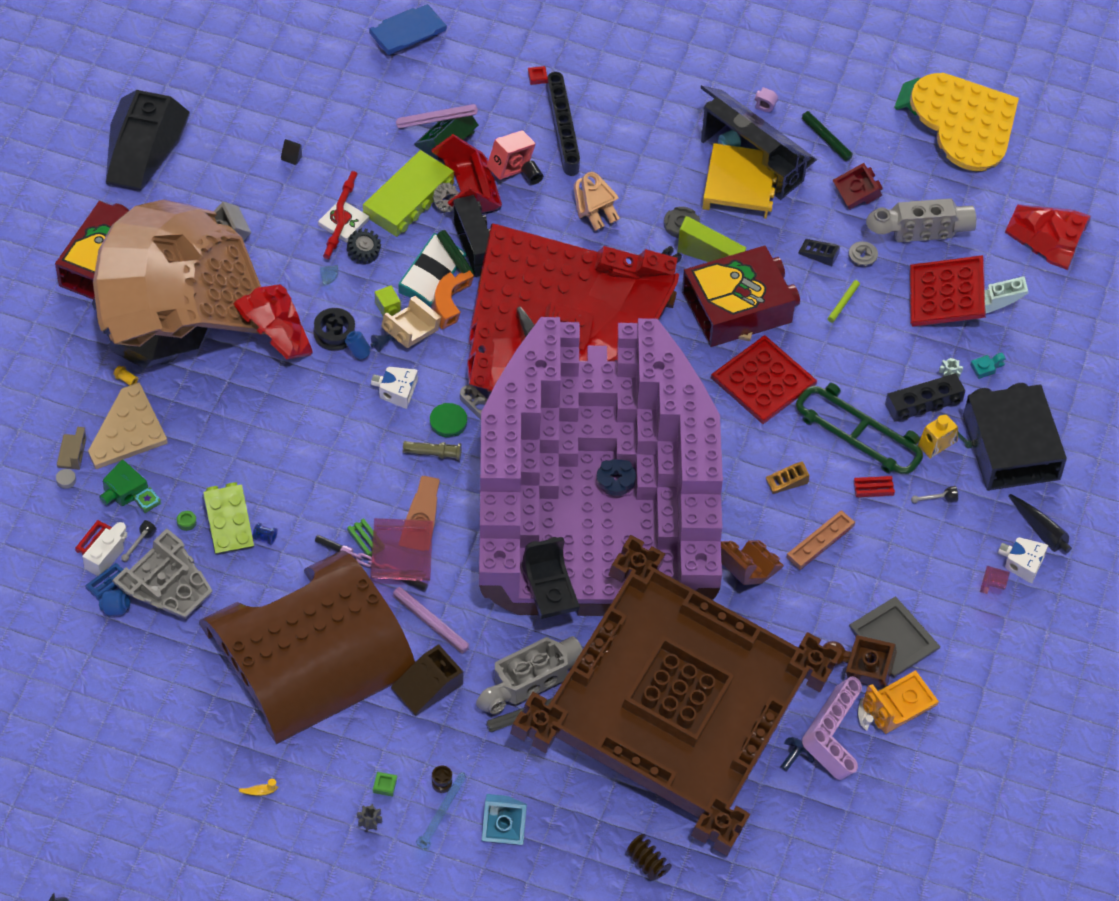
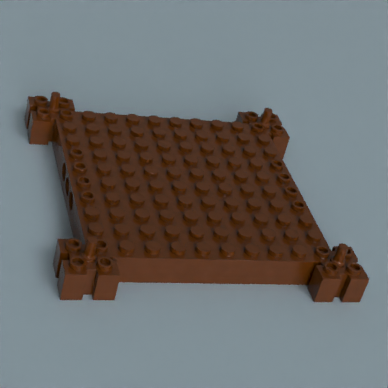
[510,535,843,856]

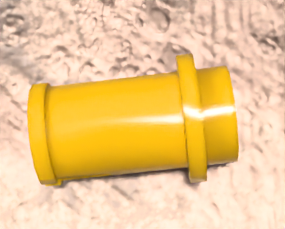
[113,365,138,386]

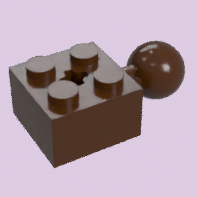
[823,635,897,688]

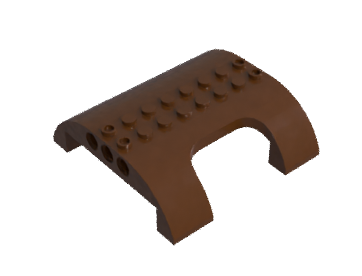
[199,550,415,744]

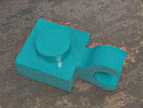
[970,353,1006,379]

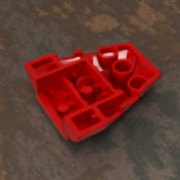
[1005,204,1091,270]
[233,284,313,359]

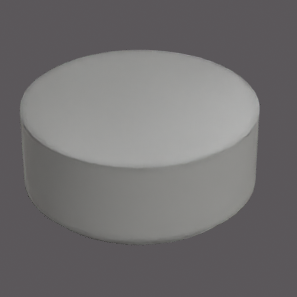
[56,469,76,489]

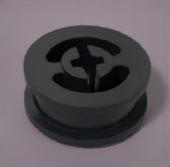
[314,308,355,351]

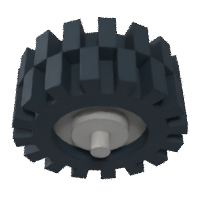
[346,228,381,264]

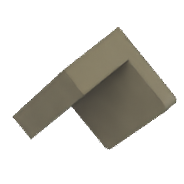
[57,427,87,470]

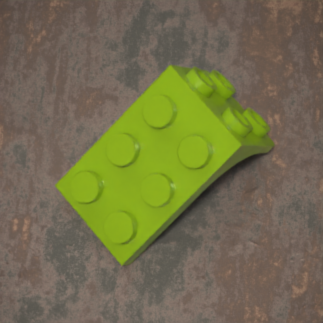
[202,482,254,554]

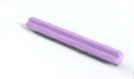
[396,104,478,128]
[393,587,469,653]

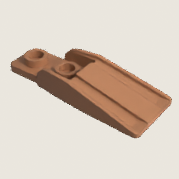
[399,476,440,552]

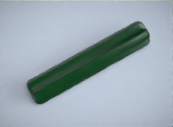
[437,230,474,274]

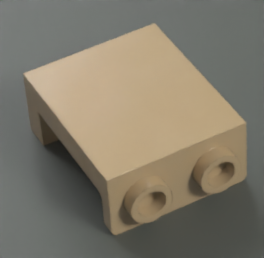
[381,296,441,348]

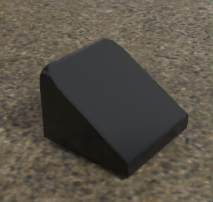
[281,139,302,165]

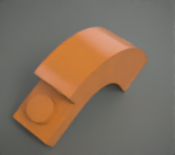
[432,271,474,329]

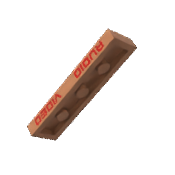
[786,510,855,570]

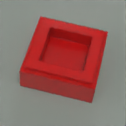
[528,66,548,85]

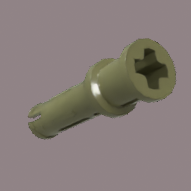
[403,441,462,460]

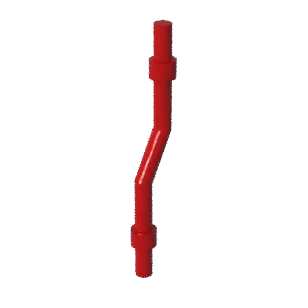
[323,171,358,259]

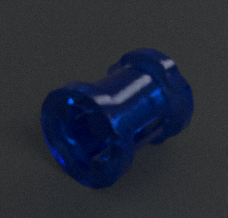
[252,522,278,545]

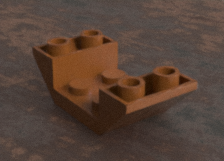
[721,540,784,585]

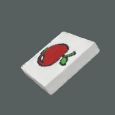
[318,202,369,243]

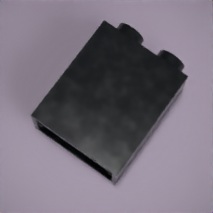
[963,383,1067,491]

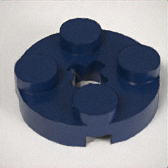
[597,459,636,496]

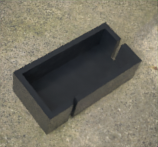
[453,195,490,277]

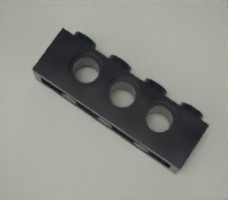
[885,373,965,422]

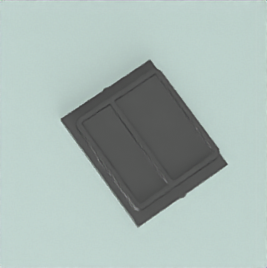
[849,596,941,678]

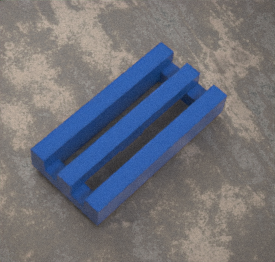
[85,563,124,601]

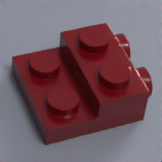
[833,163,883,209]

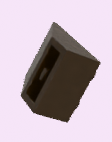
[391,644,464,716]

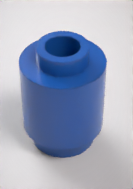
[345,331,371,360]

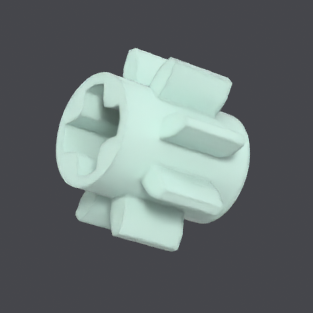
[939,358,963,379]

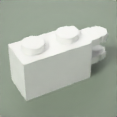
[82,522,127,576]

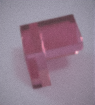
[980,566,1010,594]

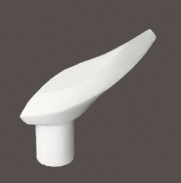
[858,697,874,731]

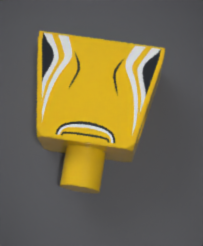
[918,414,958,458]

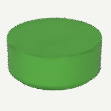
[177,511,197,531]

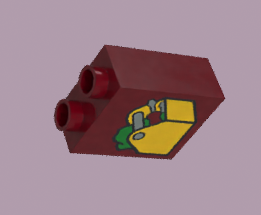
[55,201,129,299]
[682,245,800,347]

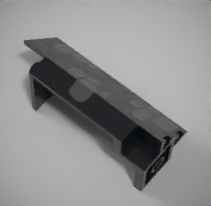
[701,85,818,200]

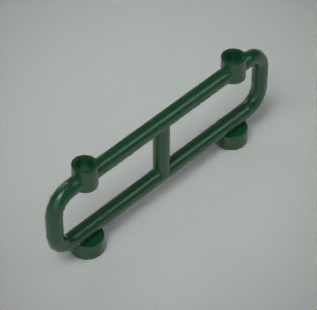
[796,383,923,474]

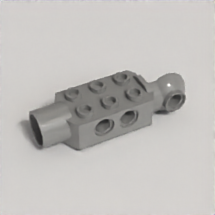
[866,198,976,242]
[476,636,583,714]

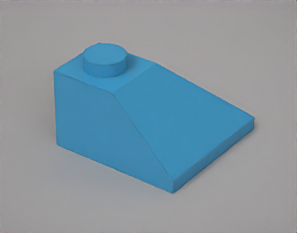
[482,794,527,845]

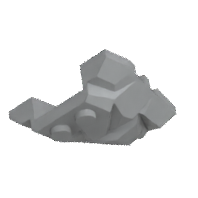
[112,529,213,619]

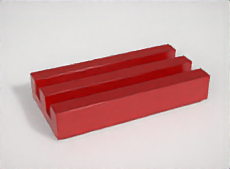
[853,476,895,497]
[75,520,112,555]

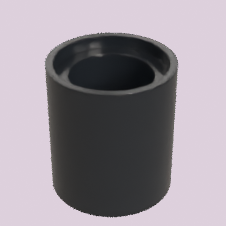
[521,161,544,185]

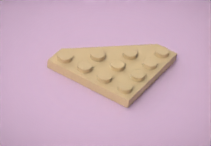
[88,382,168,469]

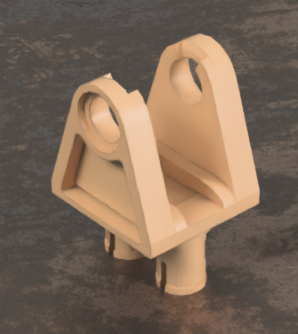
[574,172,620,231]

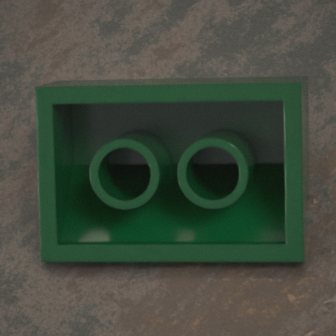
[414,115,479,159]

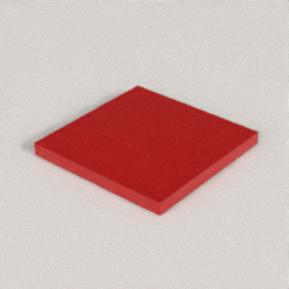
[910,255,986,327]
[711,335,817,424]

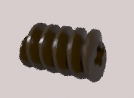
[627,834,672,880]

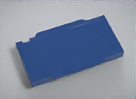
[369,4,447,55]

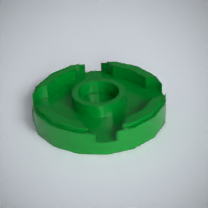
[430,403,467,437]

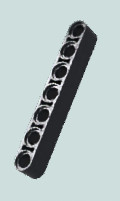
[547,71,580,176]

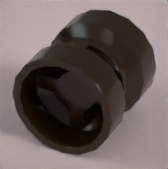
[432,765,452,793]

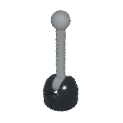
[911,486,958,503]
[121,520,157,562]

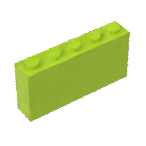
[363,150,454,237]

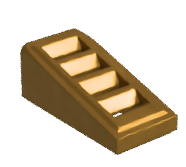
[766,461,809,494]

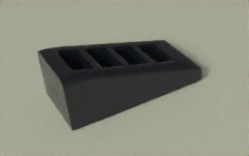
[798,239,840,267]

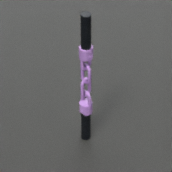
[315,535,428,591]

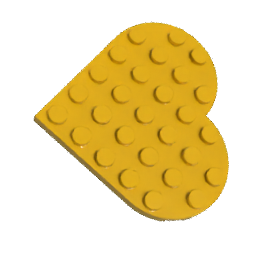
[910,73,1019,171]

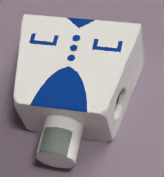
[371,367,418,409]
[998,537,1048,583]

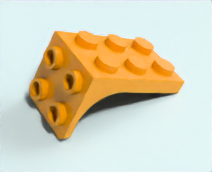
[862,670,939,734]

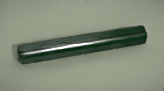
[802,111,853,161]

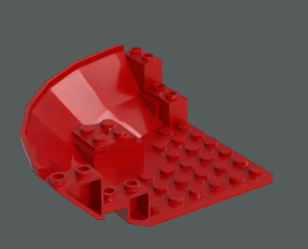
[467,223,679,392]

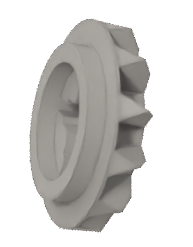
[433,183,460,212]
[849,242,878,267]

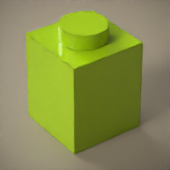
[374,285,401,316]

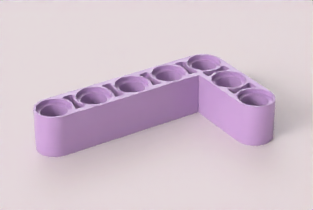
[802,676,862,780]

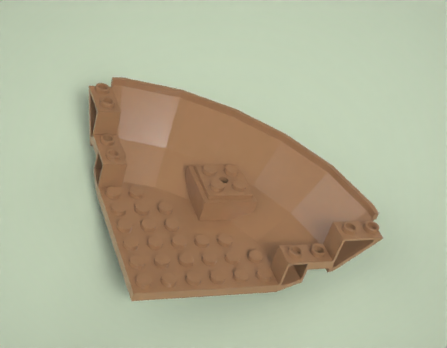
[93,200,267,347]

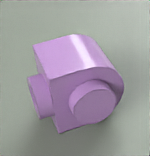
[755,87,778,112]

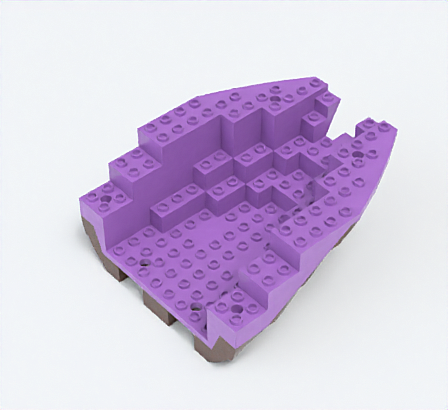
[479,317,723,616]

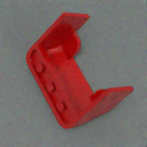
[432,134,502,213]

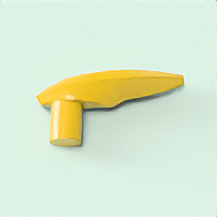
[239,779,279,795]

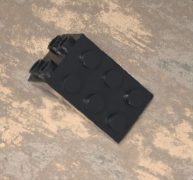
[522,537,580,619]

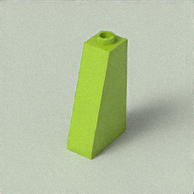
[677,216,747,262]

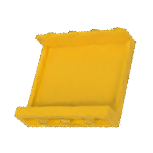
[702,143,777,219]

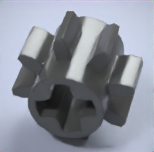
[357,804,383,831]

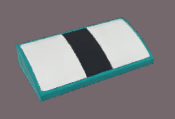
[398,233,466,307]

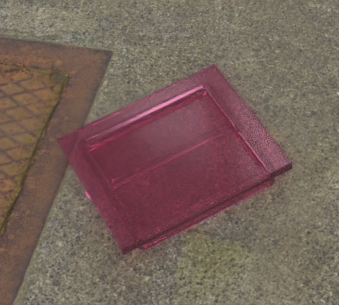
[371,518,433,581]

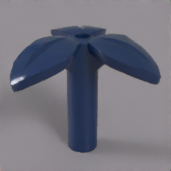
[781,737,814,771]

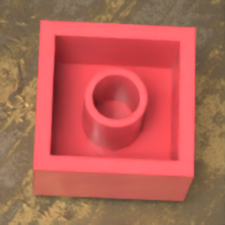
[487,130,536,180]

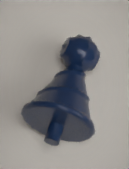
[370,334,396,352]

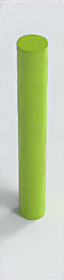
[827,280,860,323]

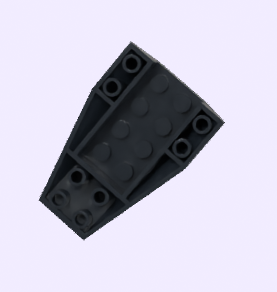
[106,90,190,191]

